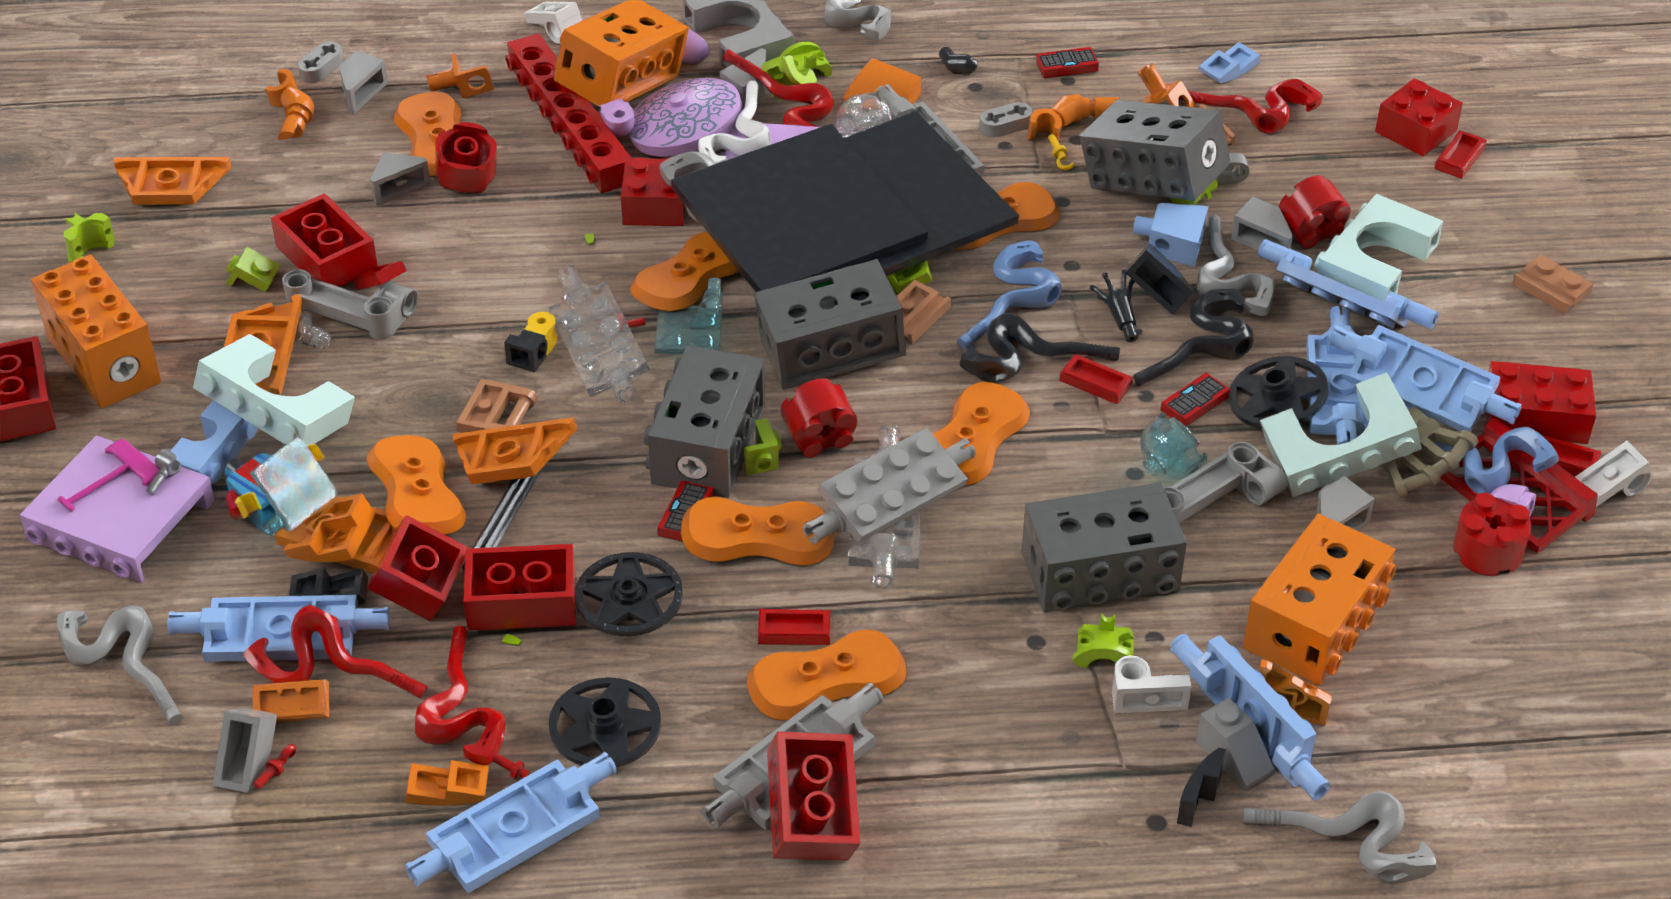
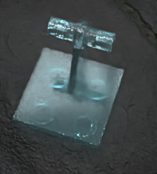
[655,278,723,354]
[249,436,338,536]

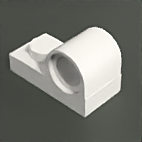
[524,2,583,44]
[1575,441,1651,507]
[1112,655,1191,713]

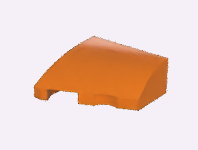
[843,58,921,108]
[283,493,375,562]
[1259,659,1332,726]

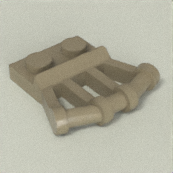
[1379,406,1478,499]

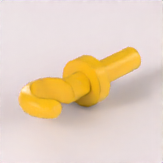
[1048,134,1074,171]

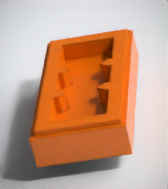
[252,679,329,722]

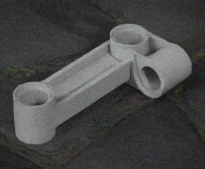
[282,269,418,339]
[1163,442,1288,525]

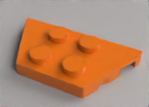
[113,157,232,205]
[223,294,303,396]
[452,417,578,485]
[275,497,396,574]

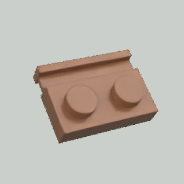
[1512,254,1593,314]
[896,280,951,344]

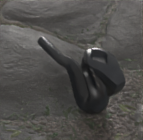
[1133,289,1254,386]
[960,313,1120,383]

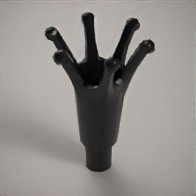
[1090,269,1138,342]

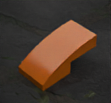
[404,760,489,805]

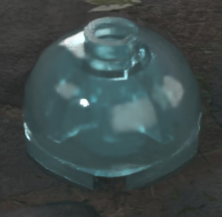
[1140,412,1207,480]

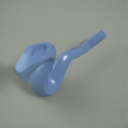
[957,240,1062,349]
[1435,427,1559,494]

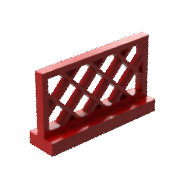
[1440,418,1598,553]

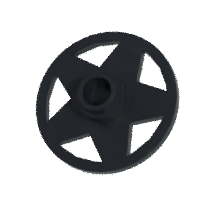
[1229,356,1329,428]
[575,552,683,636]
[549,677,661,767]

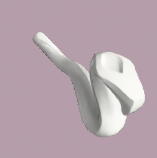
[698,81,771,164]

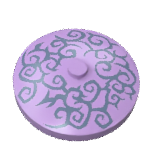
[629,78,743,157]

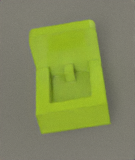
[225,247,280,292]
[886,260,933,294]
[744,418,782,475]

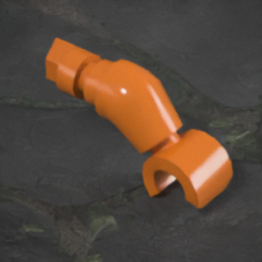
[265,69,314,140]
[1027,94,1120,141]

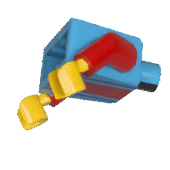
[224,443,325,532]

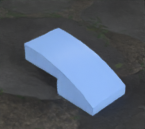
[1199,42,1260,83]

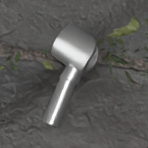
[146,449,181,495]

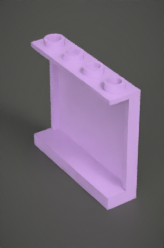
[20,435,215,583]

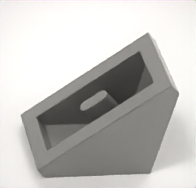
[370,152,430,205]

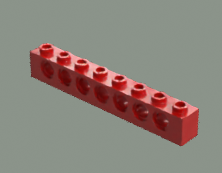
[505,33,631,194]

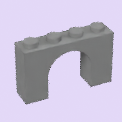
[682,0,796,69]

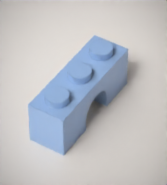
[171,400,258,486]

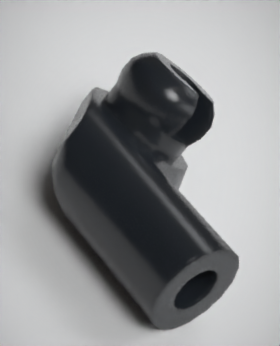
[939,47,978,74]

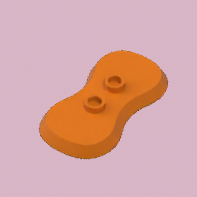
[393,92,462,176]
[956,182,1060,250]
[630,232,739,311]
[933,382,1030,486]
[366,435,466,535]
[681,497,834,566]
[747,630,907,720]

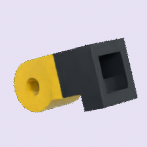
[504,312,557,372]

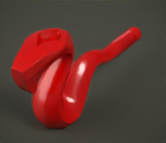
[723,49,834,127]
[1178,79,1323,133]
[243,604,428,699]
[415,626,506,765]

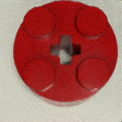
[435,122,497,193]
[1278,175,1351,249]
[780,379,858,458]
[1453,493,1531,576]

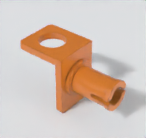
[426,53,494,98]
[1137,63,1197,108]

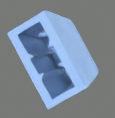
[1133,203,1208,267]

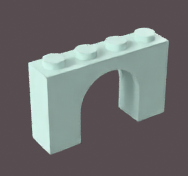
[1314,194,1443,301]
[193,334,355,452]
[1260,372,1422,497]

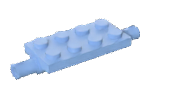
[1258,239,1439,329]
[1306,306,1369,445]
[1328,325,1522,432]
[167,595,390,662]
[1170,634,1330,801]
[405,752,617,893]

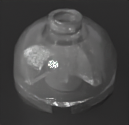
[836,92,892,138]

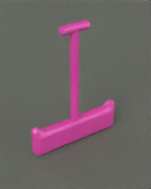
[57,438,160,512]

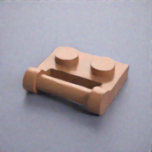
[456,379,537,433]

